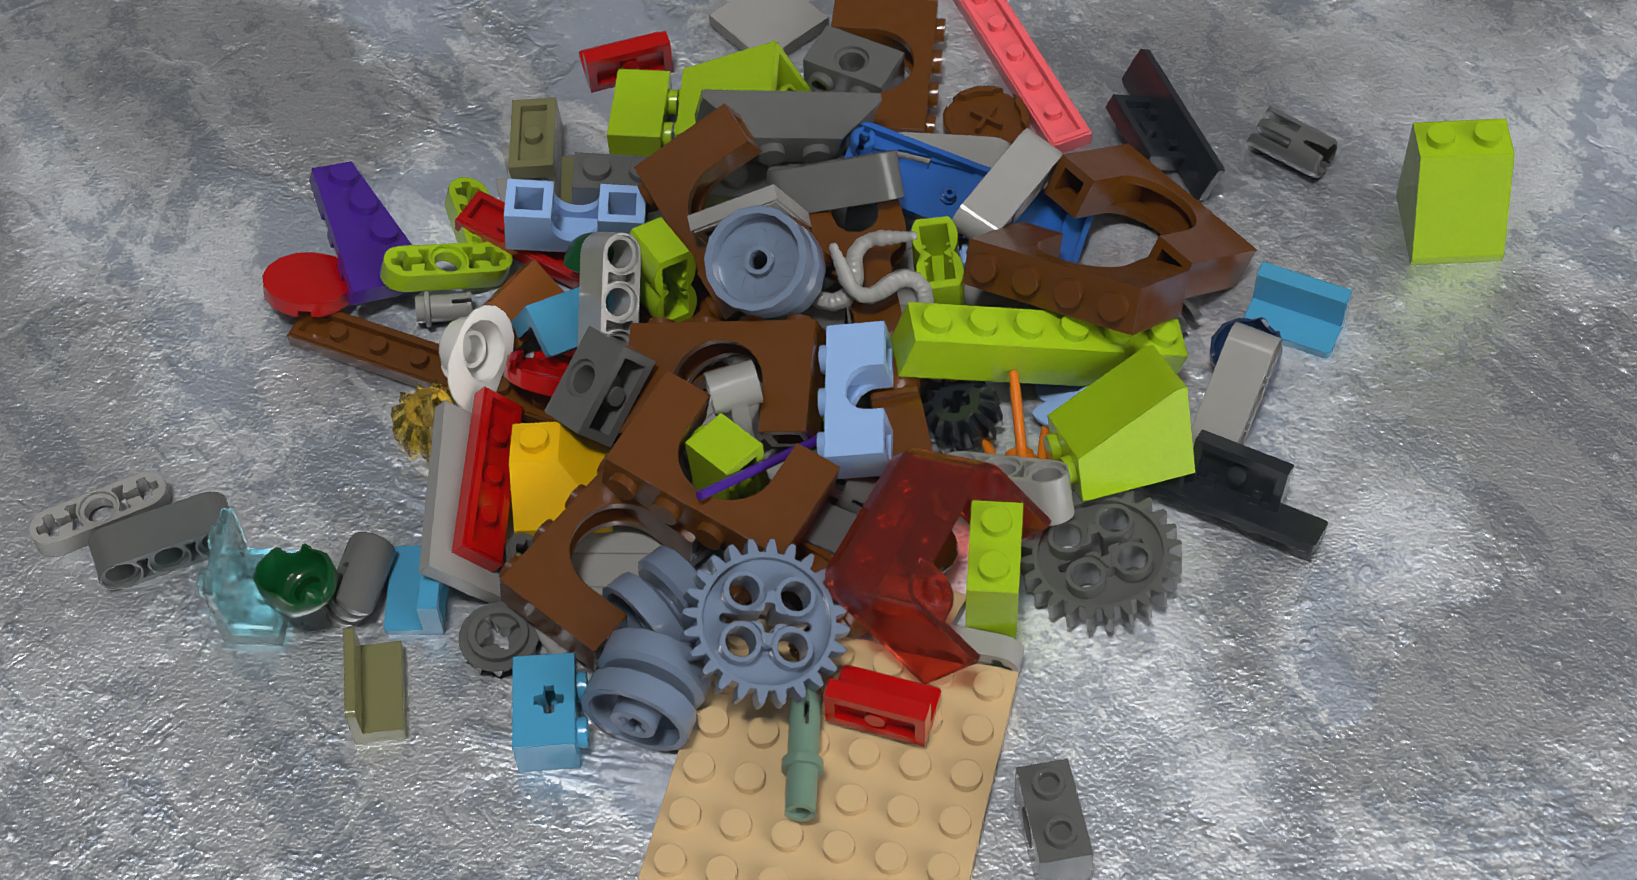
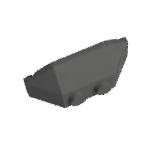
[695,89,882,165]

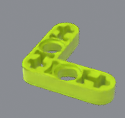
[380,177,513,292]

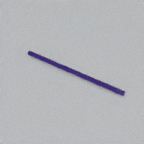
[696,435,817,501]

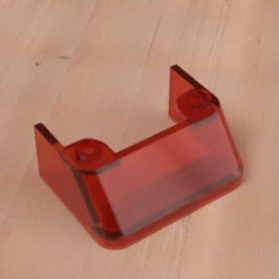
[825,448,1052,684]

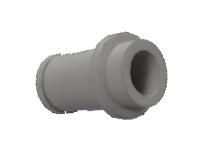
[415,291,472,328]

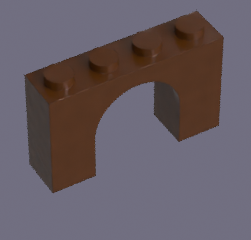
[822,0,946,155]
[634,103,832,321]
[1044,144,1257,299]
[962,221,1190,336]
[619,314,826,447]
[602,371,840,555]
[499,455,705,671]

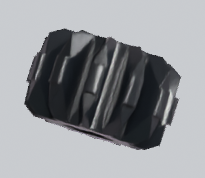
[922,379,1003,454]

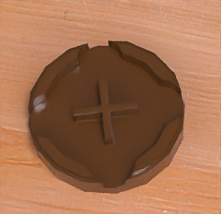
[943,86,1030,145]

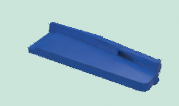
[844,122,1093,263]

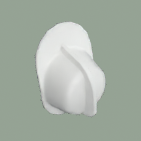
[439,305,514,413]

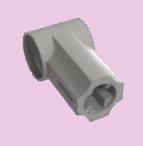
[703,360,764,442]

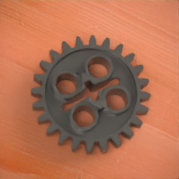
[1020,489,1182,632]

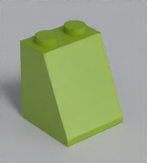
[674,40,811,164]
[1396,118,1515,265]
[1043,345,1195,502]

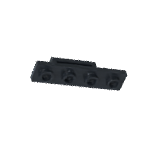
[1105,49,1225,201]
[1141,429,1328,554]

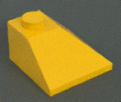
[509,421,613,536]

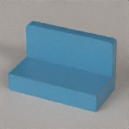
[1244,261,1353,359]
[511,287,612,359]
[384,545,449,635]

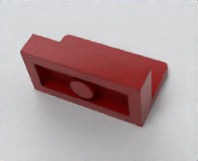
[579,31,674,93]
[823,664,941,747]

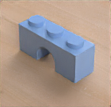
[504,179,646,252]
[817,321,894,479]

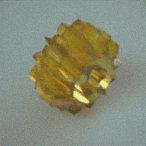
[391,379,459,463]

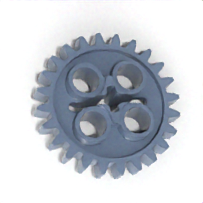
[679,539,850,709]

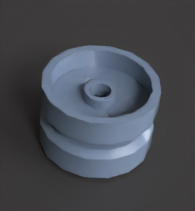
[704,205,826,320]
[602,545,727,649]
[581,627,713,751]

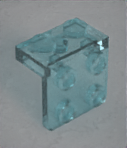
[197,508,298,646]

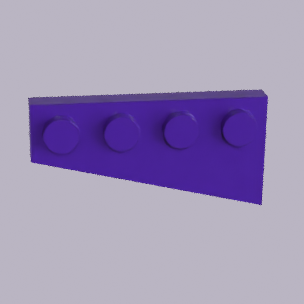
[309,161,419,306]

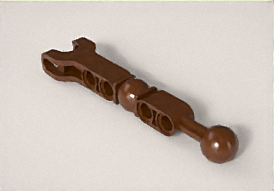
[809,198,958,579]

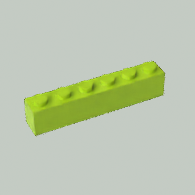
[891,302,1188,386]

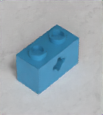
[512,652,590,772]

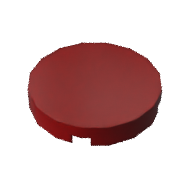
[262,252,349,317]
[503,350,572,396]

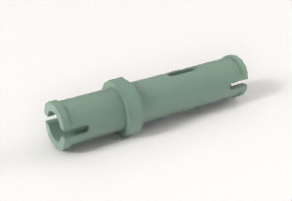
[781,673,824,821]

